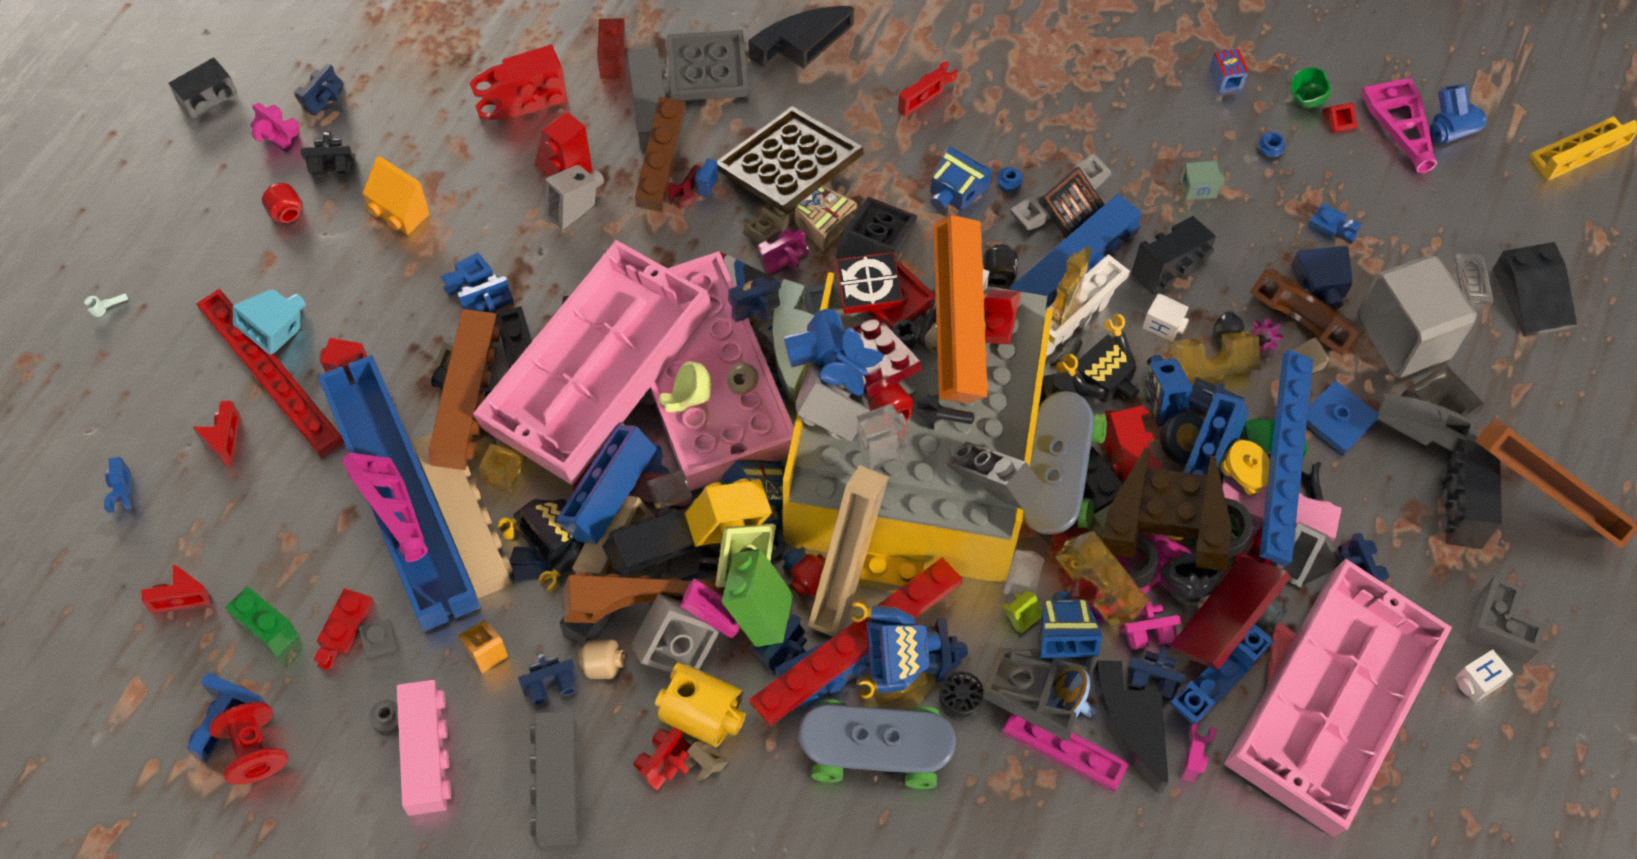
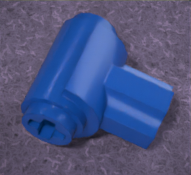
[1429,84,1487,144]
[783,309,846,368]

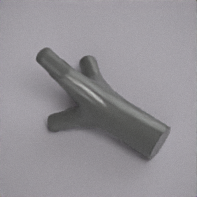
[1050,337,1083,366]

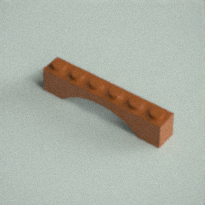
[563,573,742,629]

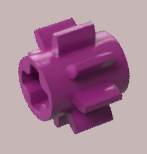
[1246,317,1284,354]

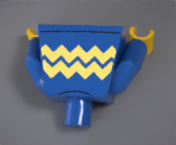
[851,601,941,699]

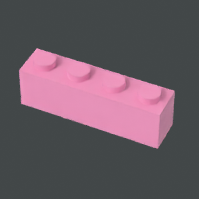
[1222,475,1342,543]
[397,680,451,816]

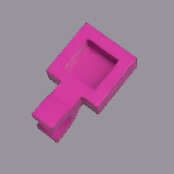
[1181,723,1217,782]

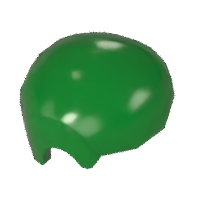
[1290,67,1332,109]

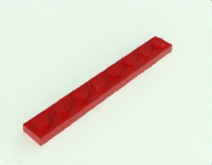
[749,557,962,727]

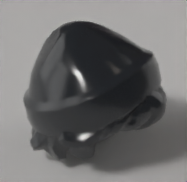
[1161,551,1221,604]

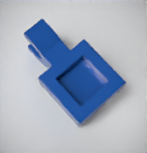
[1308,203,1362,244]
[441,252,493,297]
[104,456,132,513]

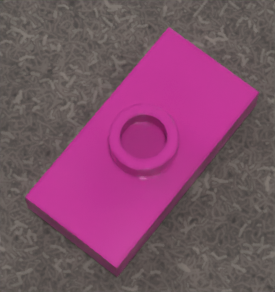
[680,579,740,638]

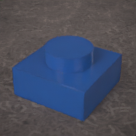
[695,158,718,197]

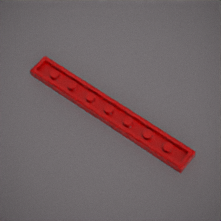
[196,288,345,458]

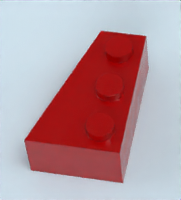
[534,111,593,177]
[1100,405,1163,484]

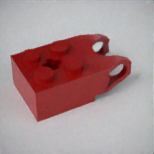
[470,44,568,121]

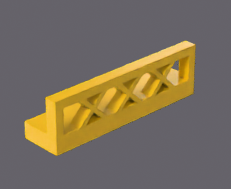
[1529,116,1637,180]

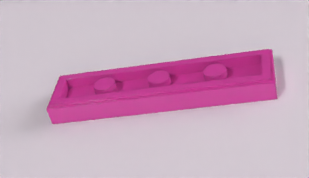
[1002,713,1129,793]

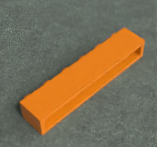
[933,215,988,404]

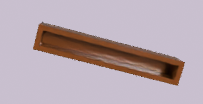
[429,309,501,470]
[1475,418,1637,549]

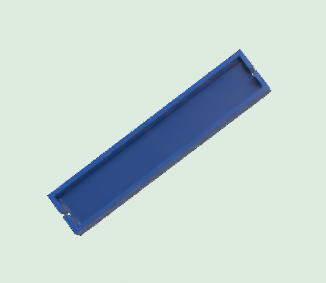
[317,355,481,632]

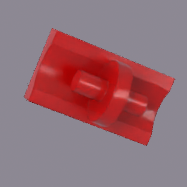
[633,727,691,791]

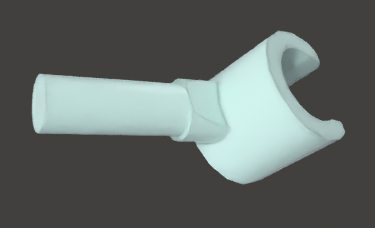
[84,293,128,317]

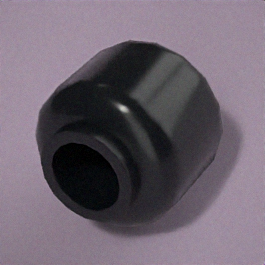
[982,244,1019,287]

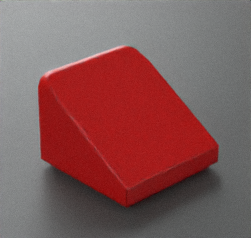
[1322,102,1358,133]

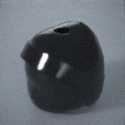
[1213,311,1245,345]

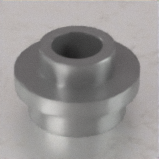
[370,700,398,732]

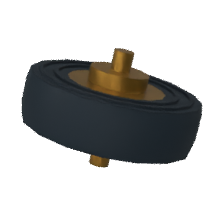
[1160,412,1204,464]

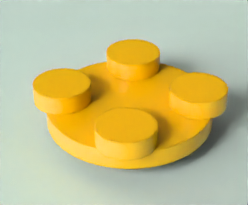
[1220,439,1270,496]

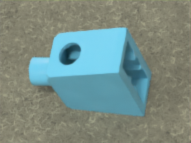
[233,290,305,355]

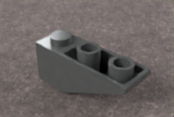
[946,441,1044,510]

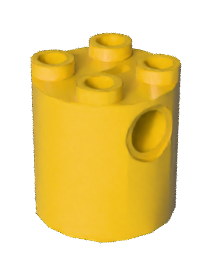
[655,662,746,748]

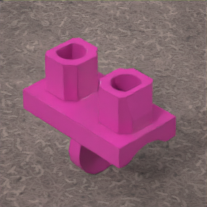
[250,102,299,150]
[757,229,809,275]
[1119,597,1181,650]

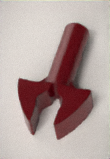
[668,164,701,209]

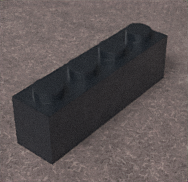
[602,502,711,577]

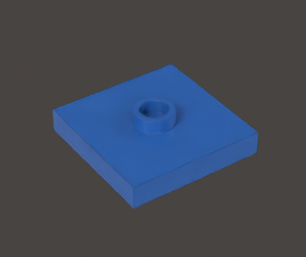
[1306,381,1379,455]

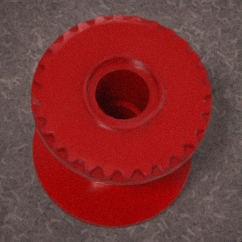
[209,702,288,785]

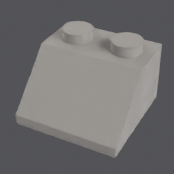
[795,362,870,442]
[631,593,720,673]

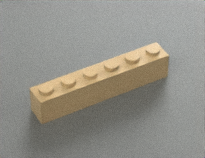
[412,432,513,599]
[808,465,889,637]

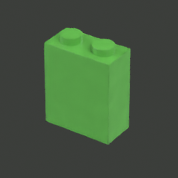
[722,549,793,647]

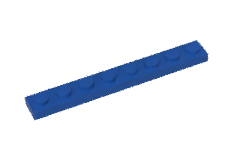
[1259,349,1313,566]

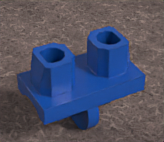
[457,274,514,313]

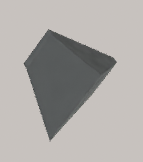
[1276,522,1341,588]

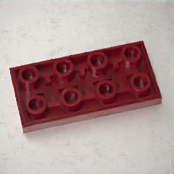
[1170,556,1291,670]

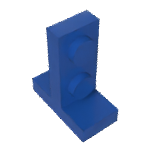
[187,672,267,763]

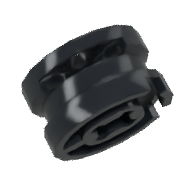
[939,671,984,721]

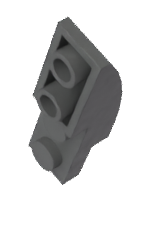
[1377,394,1481,452]

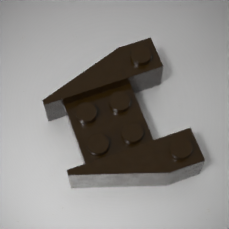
[1103,447,1232,571]

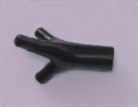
[916,298,936,346]
[1301,461,1324,501]

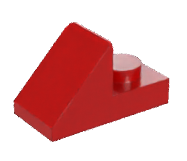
[984,290,1021,345]
[193,401,240,465]
[141,564,213,613]

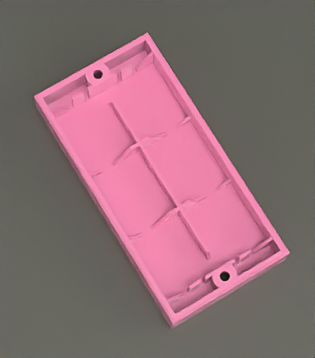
[473,240,712,486]
[649,251,794,491]
[1224,559,1452,837]

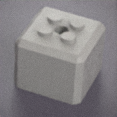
[1357,255,1477,378]

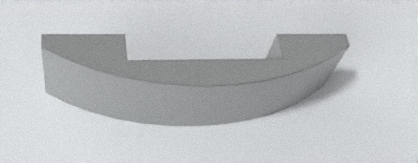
[1010,154,1111,230]

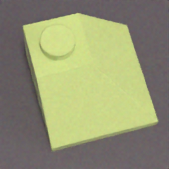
[715,524,776,588]

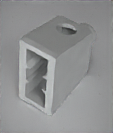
[545,165,604,230]

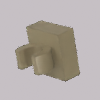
[685,741,729,780]

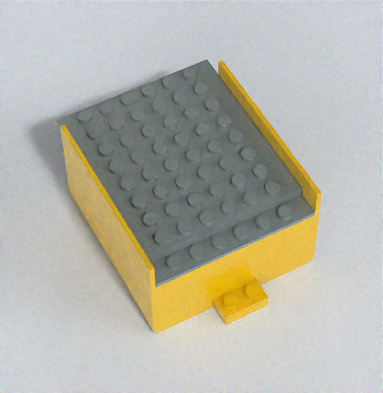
[783,272,1053,592]

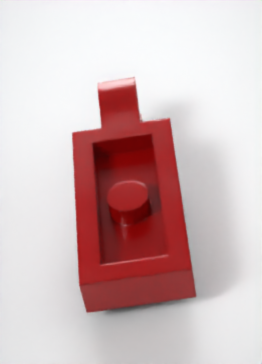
[898,61,958,117]
[313,588,374,671]

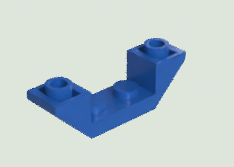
[1170,624,1274,725]

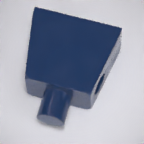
[1291,246,1353,310]

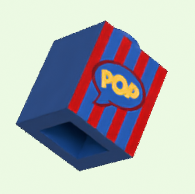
[1209,48,1248,93]

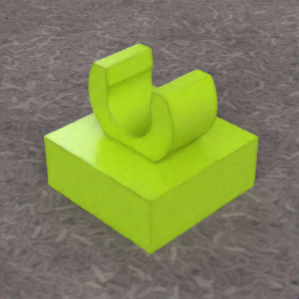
[1003,590,1042,634]

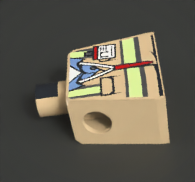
[795,186,857,251]

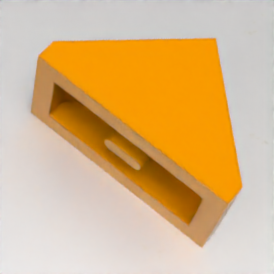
[458,619,509,674]

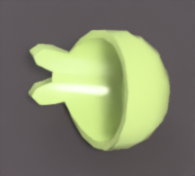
[658,361,712,412]

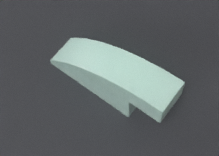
[773,279,814,402]

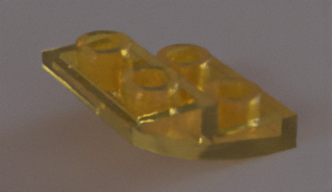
[1051,246,1091,326]

